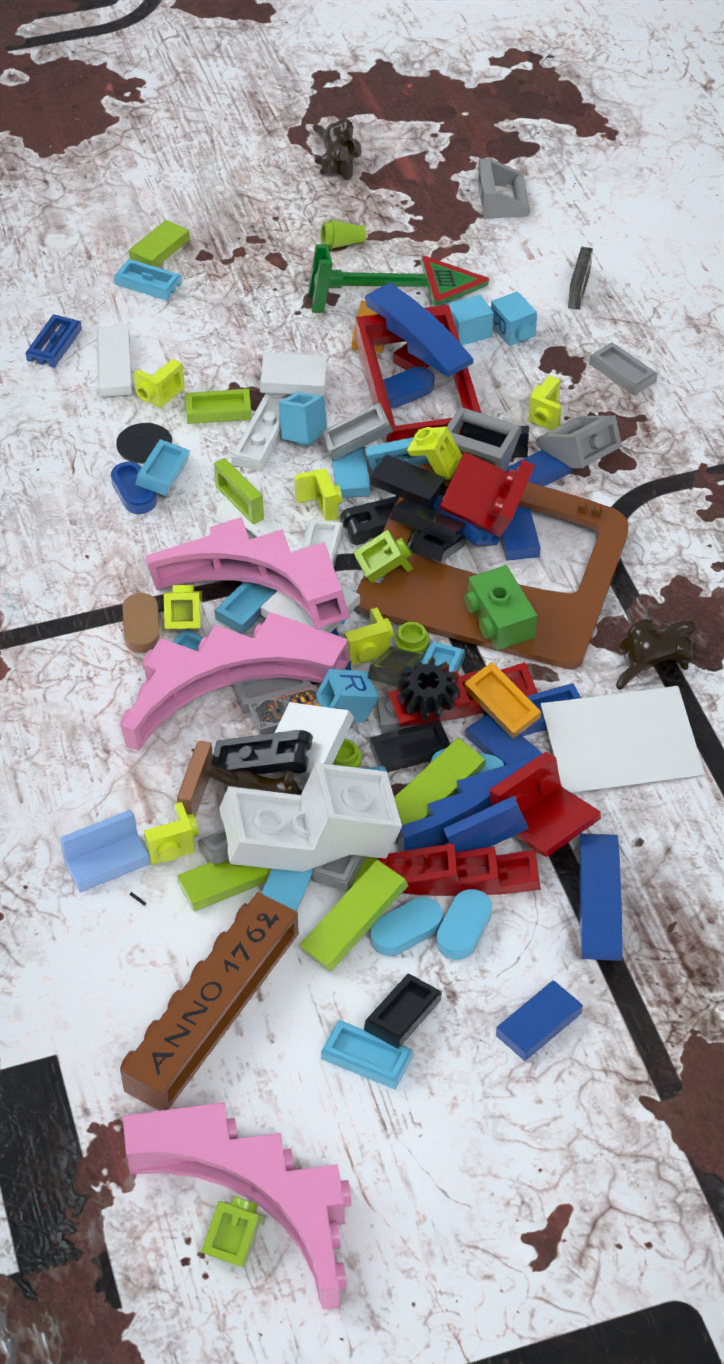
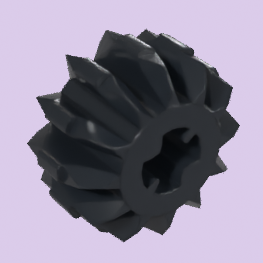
[397,656,460,722]

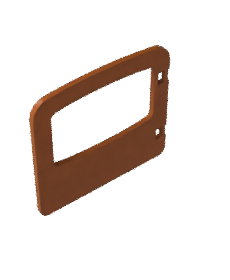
[355,463,629,670]

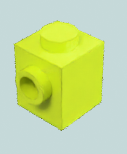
[164,585,203,629]

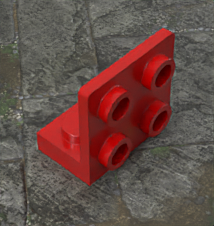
[440,453,535,537]
[489,752,601,857]

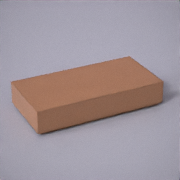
[177,740,213,817]

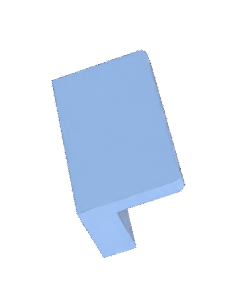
[60,810,151,893]

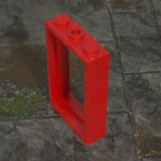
[356,304,481,443]

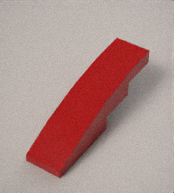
[388,662,538,727]
[378,844,541,896]

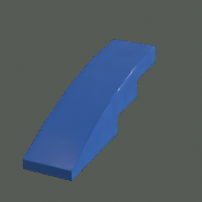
[365,283,473,377]
[398,759,528,852]
[579,833,622,961]

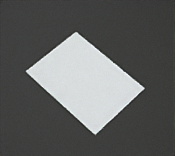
[541,686,705,793]

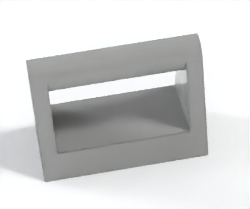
[478,159,531,219]
[447,407,522,471]
[536,415,622,468]

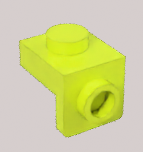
[528,375,561,430]
[294,468,342,521]
[344,607,394,666]
[144,802,199,865]

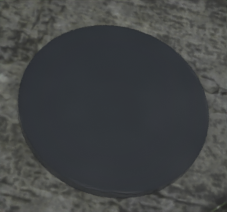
[116,423,172,463]

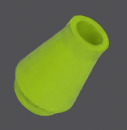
[320,219,366,249]

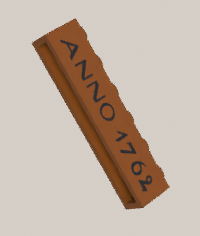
[120,892,299,1111]

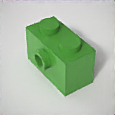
[464,565,537,651]

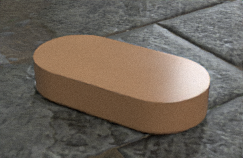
[123,593,160,653]

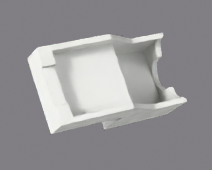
[219,763,402,872]

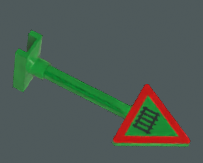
[307,244,490,313]

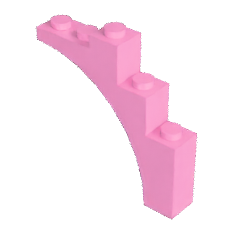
[145,517,350,629]
[120,612,350,751]
[123,1102,352,1310]

